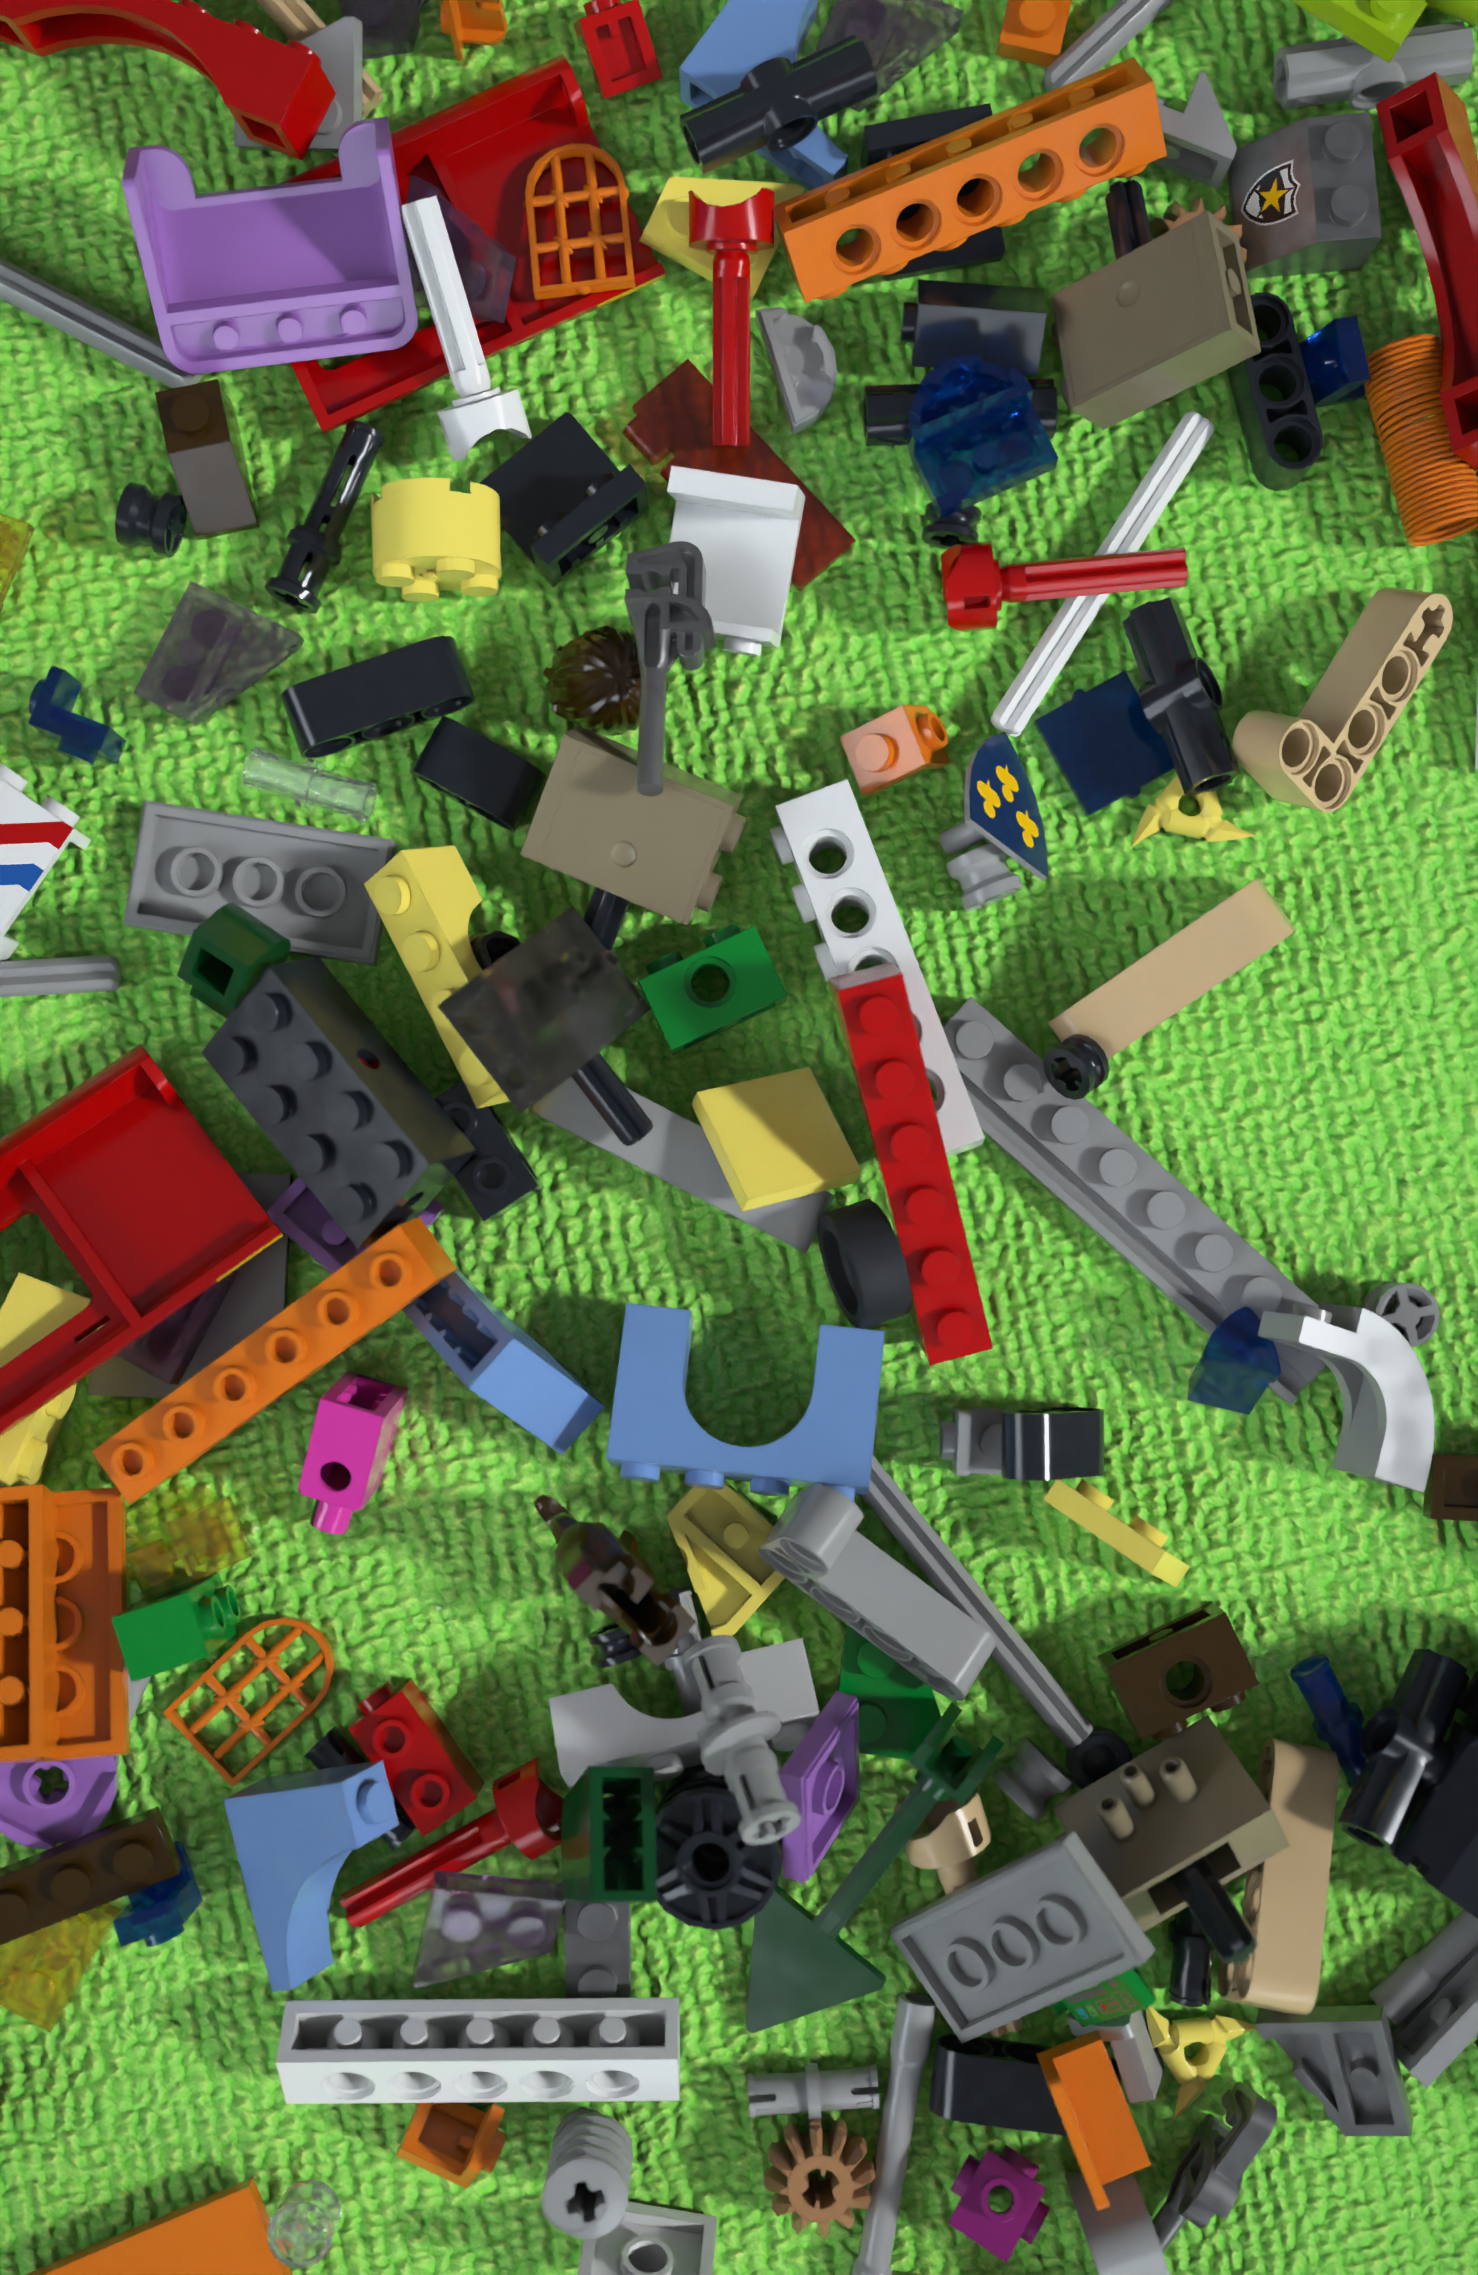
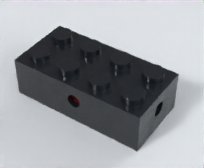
[201,957,476,1249]

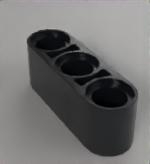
[1227,292,1323,491]
[281,636,475,759]
[928,2034,1122,2136]

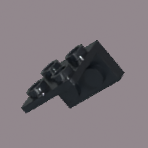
[860,103,1005,281]
[479,413,649,588]

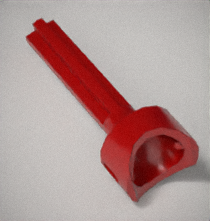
[689,188,774,448]
[941,541,1188,632]
[340,1756,563,1928]

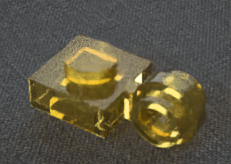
[126,1494,255,1590]

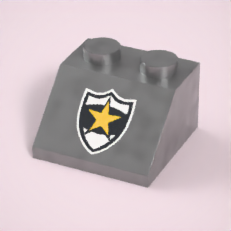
[1227,112,1382,279]

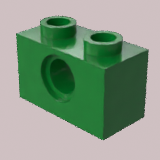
[638,923,788,1055]
[111,1572,241,1682]

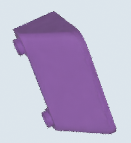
[122,117,418,374]

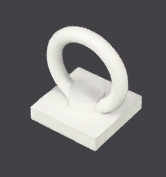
[577,2201,717,2275]

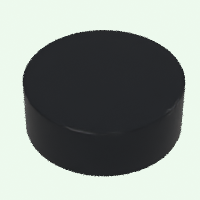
[1066,1726,1133,1789]

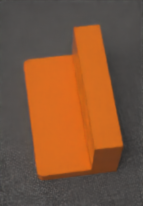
[1037,2030,1151,2211]

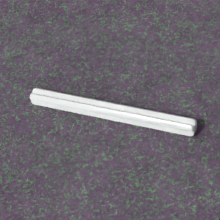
[991,411,1214,737]

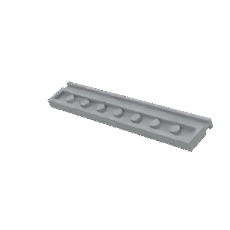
[943,997,1326,1405]

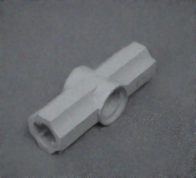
[1272,21,1475,110]

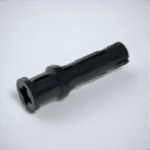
[265,420,385,614]

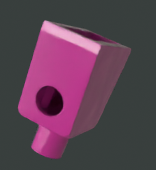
[298,1371,408,1534]

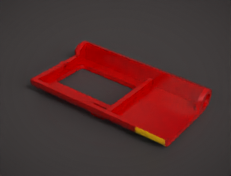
[277,55,666,434]
[0,1044,283,1436]

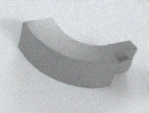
[1257,1303,1435,1492]

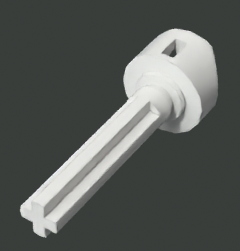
[399,196,532,461]

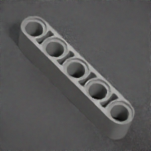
[528,1069,835,1253]

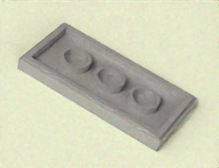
[123,800,397,966]
[887,1831,1155,2043]

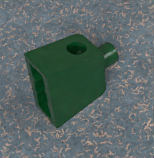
[561,1766,657,1903]

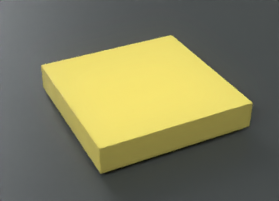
[691,1067,862,1211]

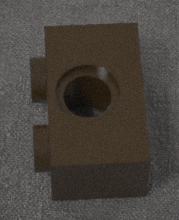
[1097,1602,1259,1740]

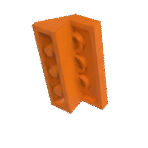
[0,1484,130,1764]

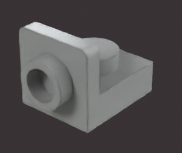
[940,1406,1018,1476]

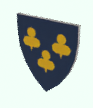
[939,732,1048,881]

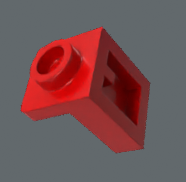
[573,0,663,100]

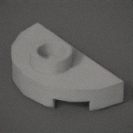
[755,307,837,435]

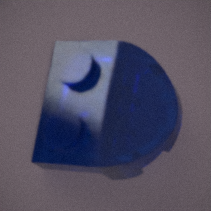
[907,355,1058,520]

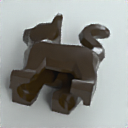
[534,1494,696,1667]

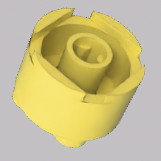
[371,477,502,603]

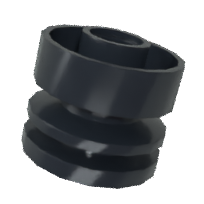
[655,1764,783,1930]

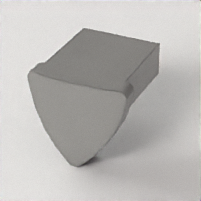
[1066,2009,1164,2104]

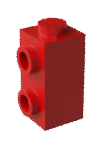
[349,1678,484,1837]

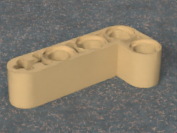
[1232,587,1453,812]
[1048,877,1295,1059]
[1218,1738,1339,2015]

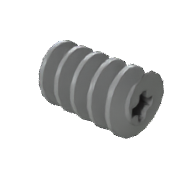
[542,2107,633,2239]

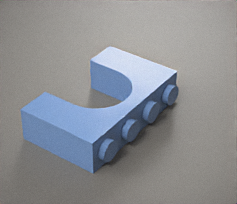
[606,1303,885,1502]

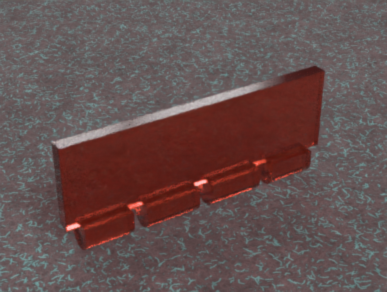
[622,359,856,592]

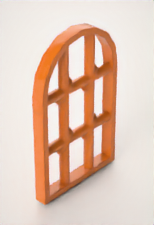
[524,144,636,300]
[163,1616,335,1787]

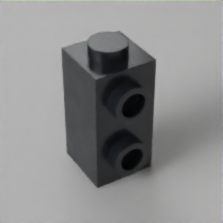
[900,279,1047,376]

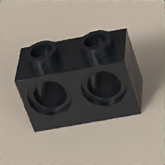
[435,1080,545,1222]

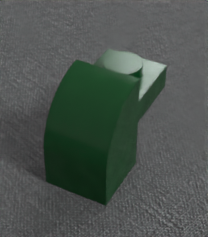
[177,903,291,1019]

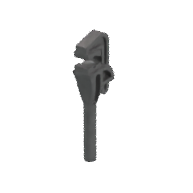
[624,541,717,797]
[1152,2081,1277,2254]

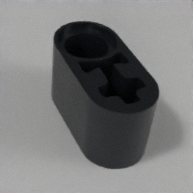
[410,716,546,832]
[1001,1407,1104,1481]

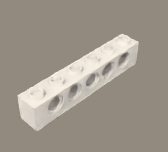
[769,779,985,1158]
[276,1997,680,2104]

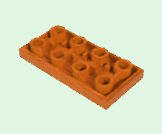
[25,2177,292,2275]

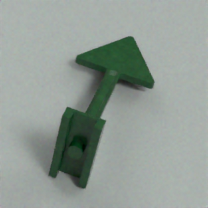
[746,1702,1004,2033]

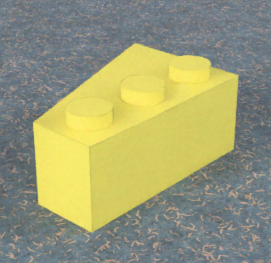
[0,1272,104,1488]

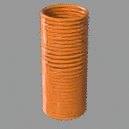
[1359,334,1478,547]

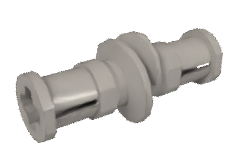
[682,1635,801,1845]

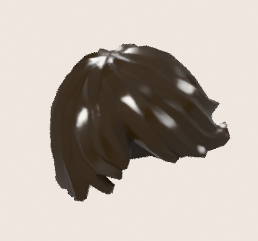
[543,626,669,736]

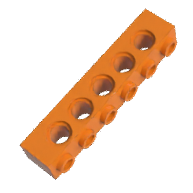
[774,57,1167,303]
[91,1216,457,1505]

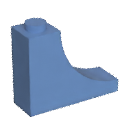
[679,0,849,190]
[402,1269,605,1454]
[223,1760,399,1992]

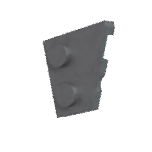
[1255,2005,1413,2136]

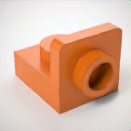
[996,0,1072,67]

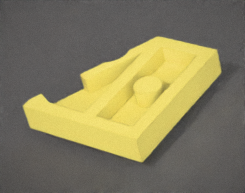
[639,176,805,301]
[1043,1479,1190,1587]
[666,1480,785,1637]

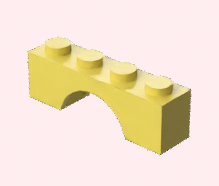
[364,845,565,1109]

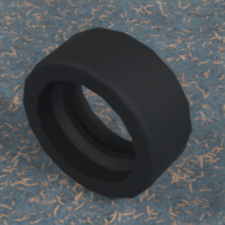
[817,1199,912,1329]

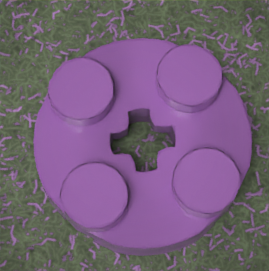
[0,1755,119,1849]

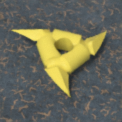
[1130,775,1256,849]
[1145,2006,1257,2122]

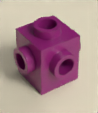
[948,2145,1050,2263]

